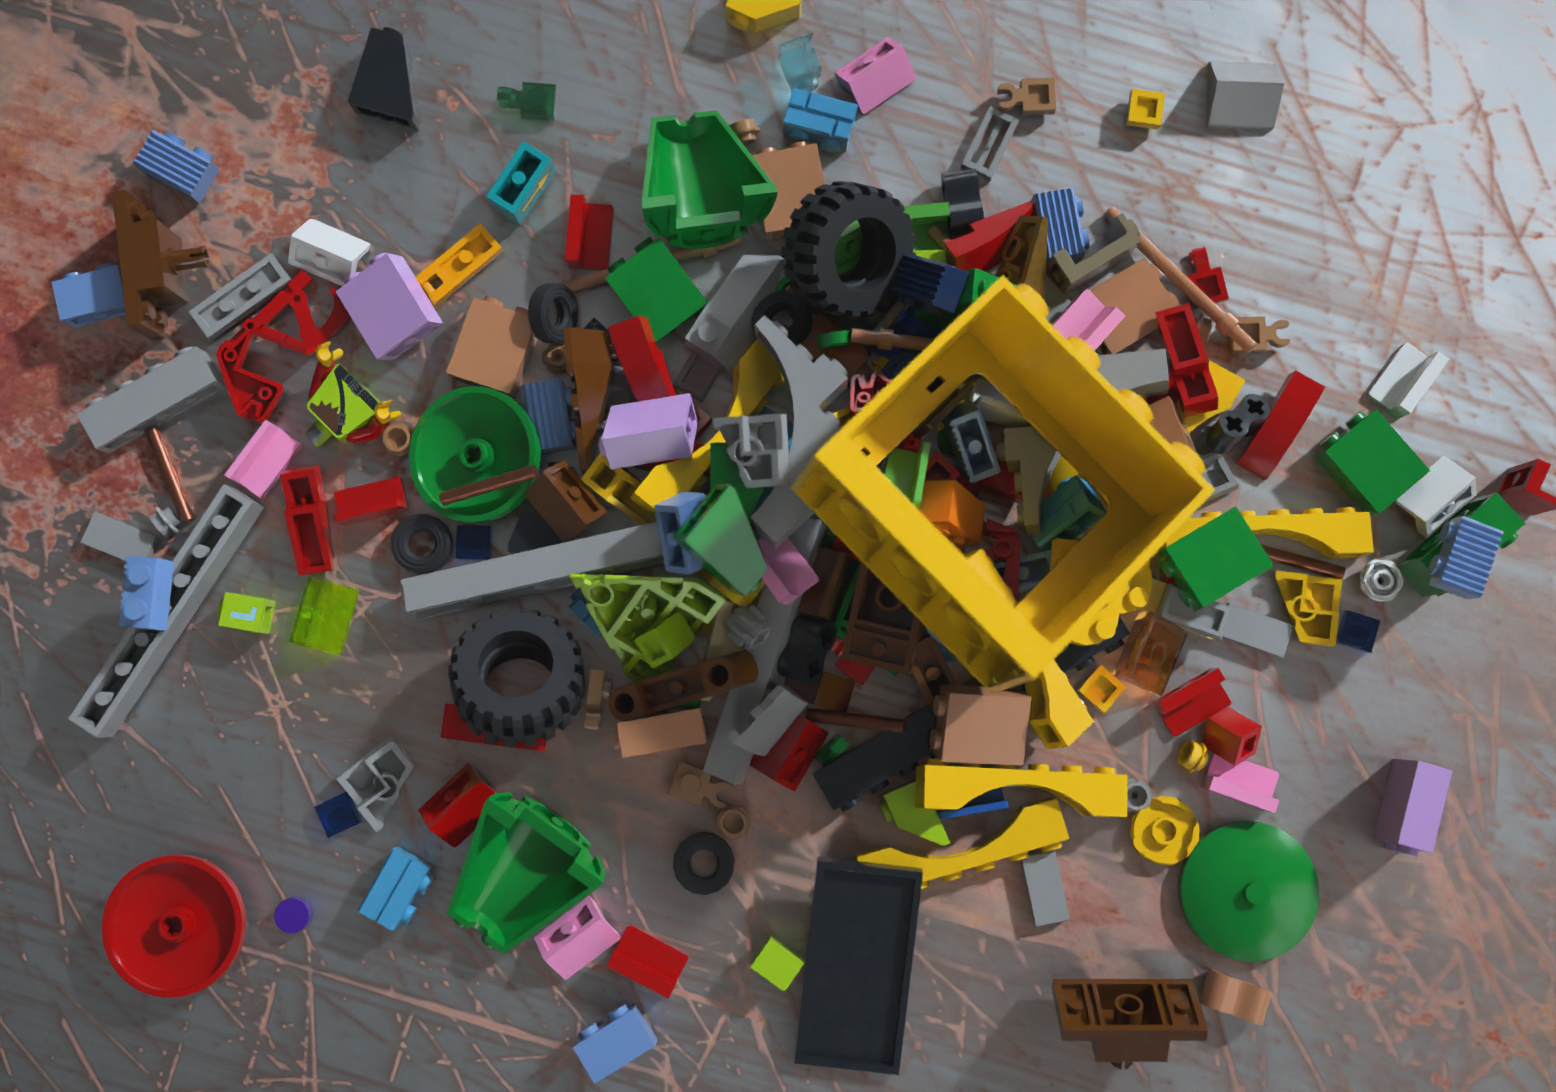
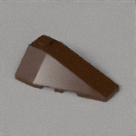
[563,327,619,474]

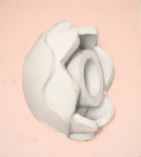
[1359,560,1404,602]

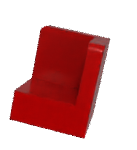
[1202,707,1262,766]

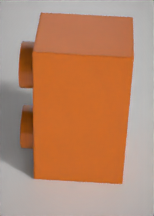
[919,480,986,549]

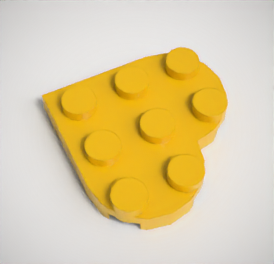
[1051,538,1153,646]

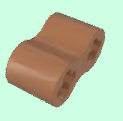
[1199,969,1273,1026]

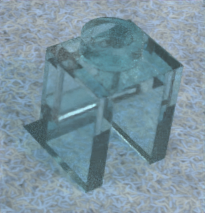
[778,33,821,93]

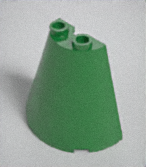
[641,110,778,249]
[446,792,605,954]

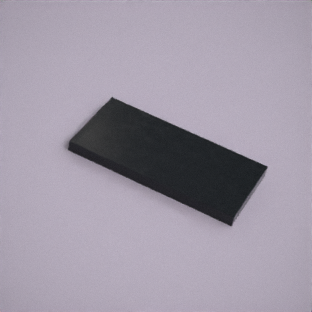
[795,857,923,1075]

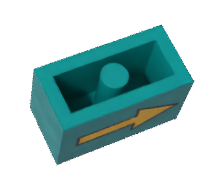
[486,141,557,225]

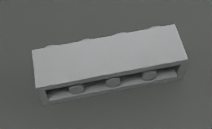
[77,346,226,454]

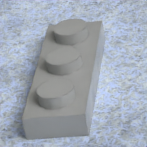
[188,253,292,341]

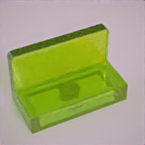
[289,576,359,655]

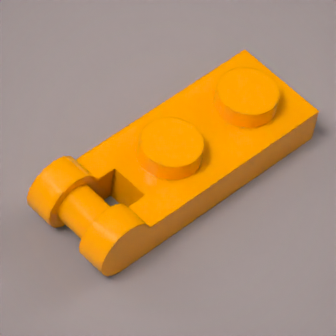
[415,223,504,310]

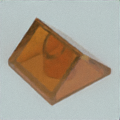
[1113,611,1188,696]

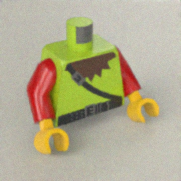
[304,341,401,447]

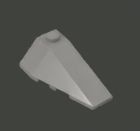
[685,236,784,377]

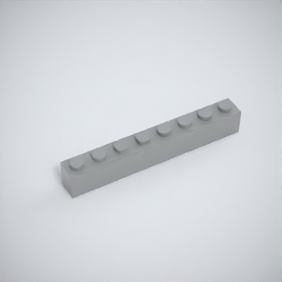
[68,484,265,738]

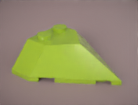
[570,574,727,682]

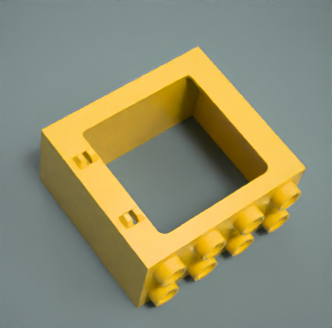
[790,276,1215,694]

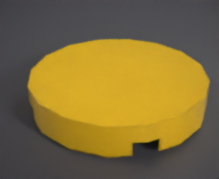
[1129,796,1200,866]

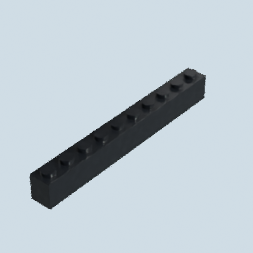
[812,616,1130,812]

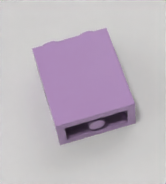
[336,253,443,361]
[599,393,698,469]
[1373,759,1453,857]

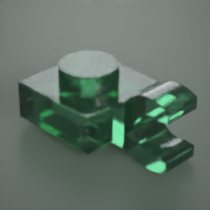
[497,82,557,121]

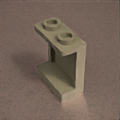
[1046,213,1141,296]

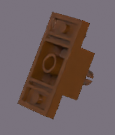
[112,190,210,340]
[841,561,926,675]
[1052,979,1208,1069]

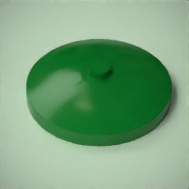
[409,386,541,523]
[1178,821,1319,962]

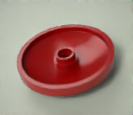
[102,854,246,998]

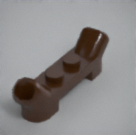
[608,649,758,721]

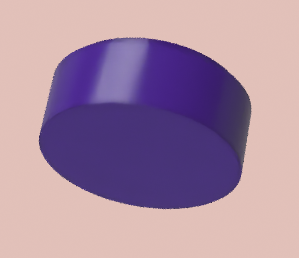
[274,897,312,933]

